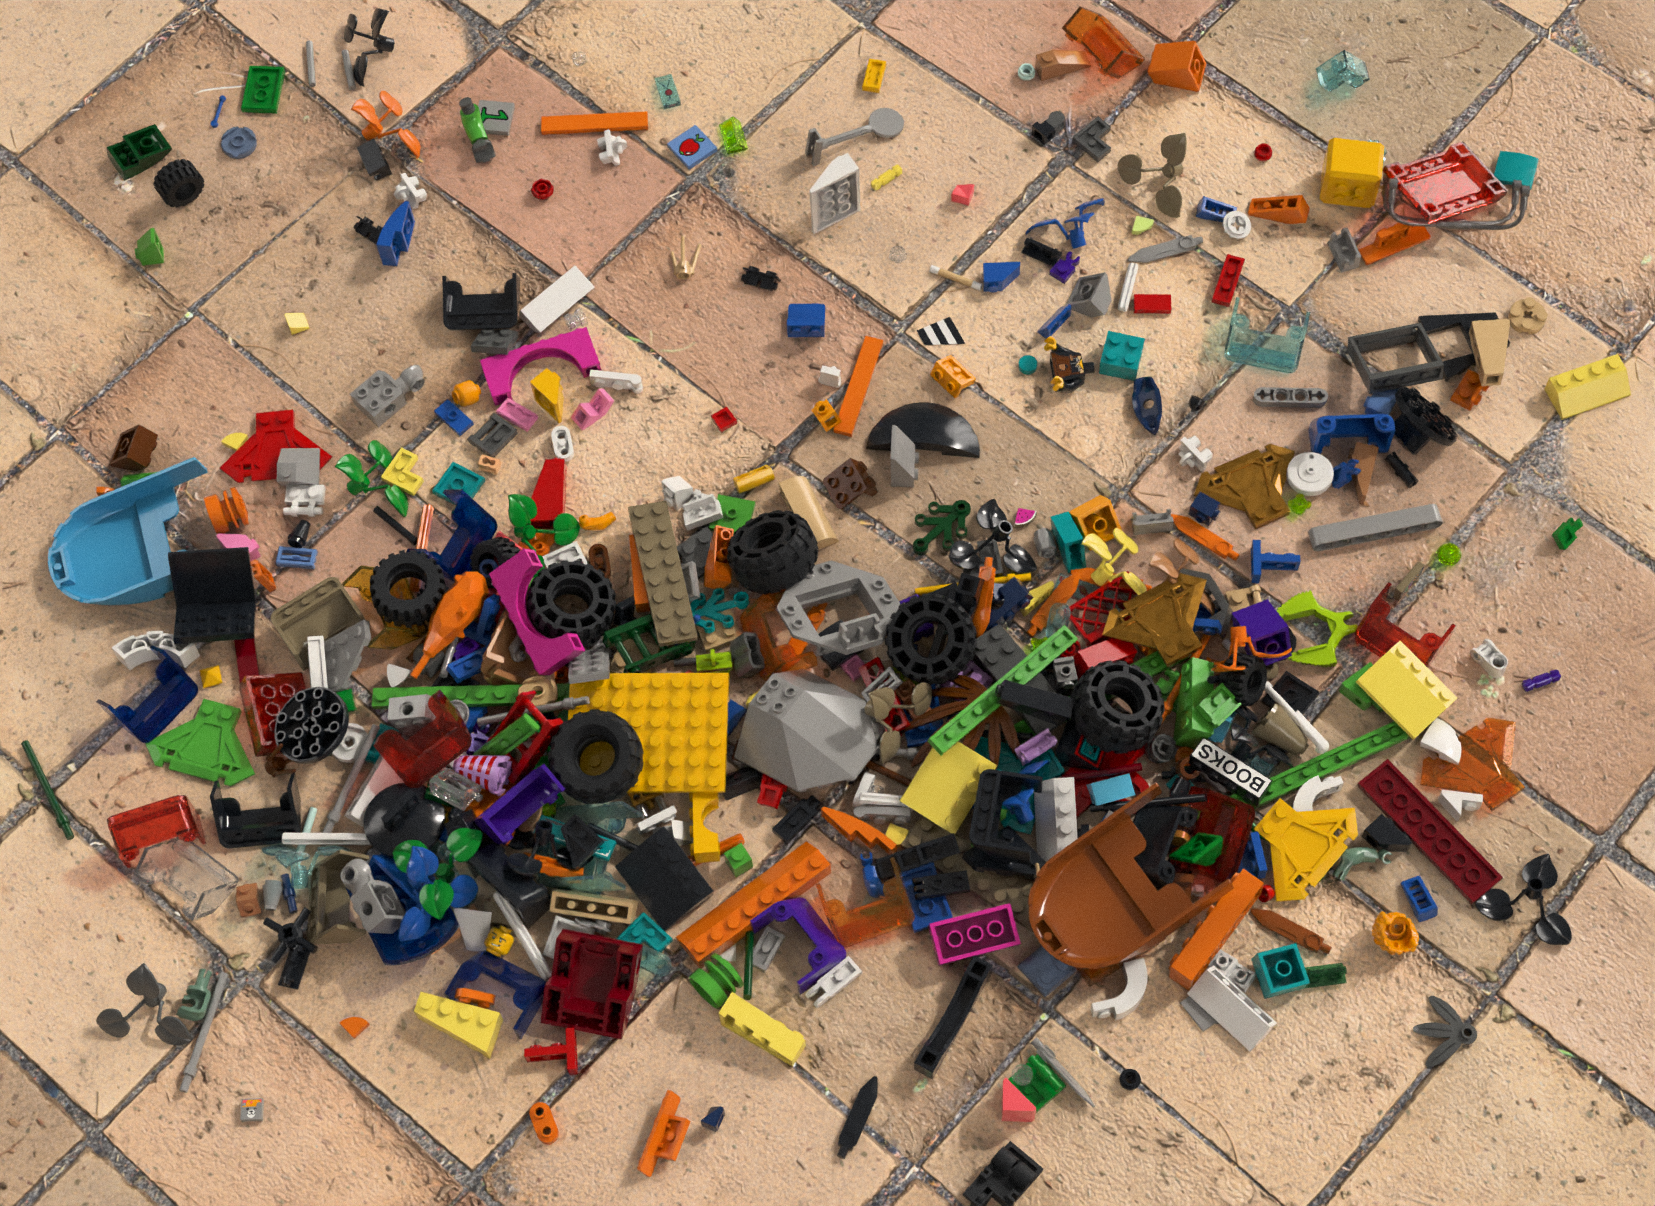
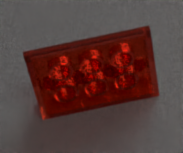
[239,672,306,757]

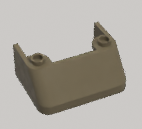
[307,850,369,944]

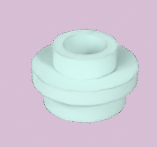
[1018,63,1035,81]

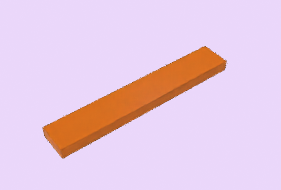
[541,111,648,135]
[833,336,883,437]

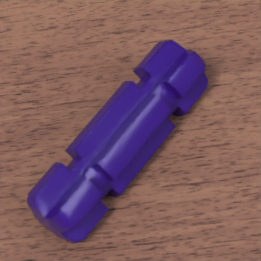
[1522,669,1561,692]

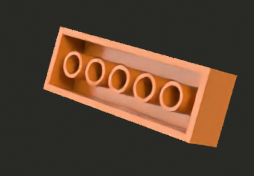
[1168,869,1264,991]

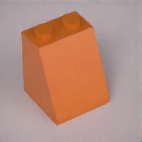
[1147,41,1207,92]

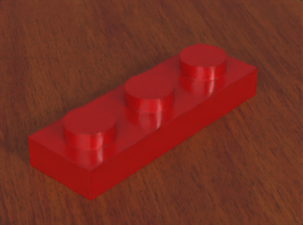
[1211,254,1245,307]

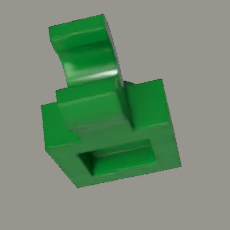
[1552,517,1583,550]

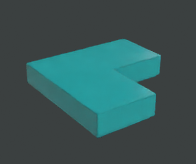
[616,912,673,955]

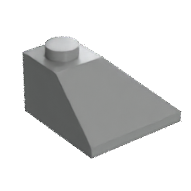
[1066,272,1112,318]
[277,448,320,486]

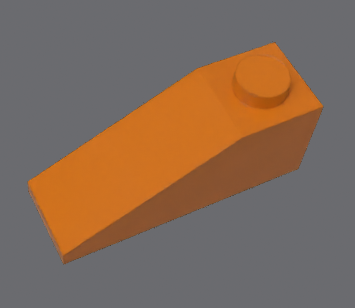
[1248,195,1310,224]

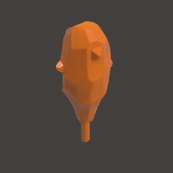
[410,572,489,679]

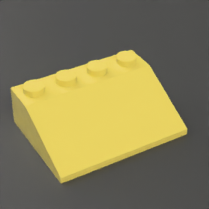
[1356,641,1457,740]
[899,742,997,835]

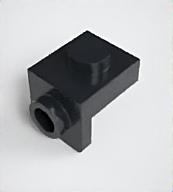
[614,597,637,626]

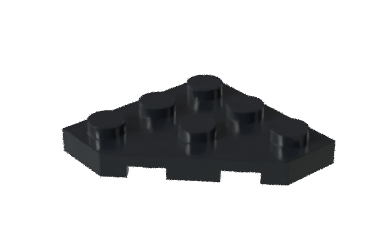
[962,825,1046,879]

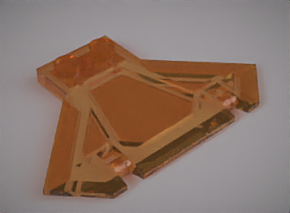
[1420,717,1525,811]

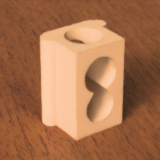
[478,454,502,475]

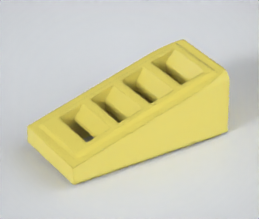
[1020,581,1054,617]

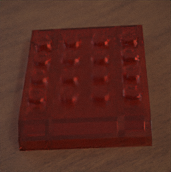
[1382,141,1508,225]

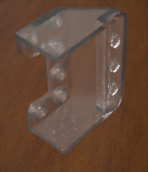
[133,837,239,921]

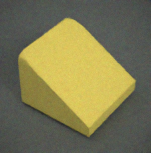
[284,313,310,335]

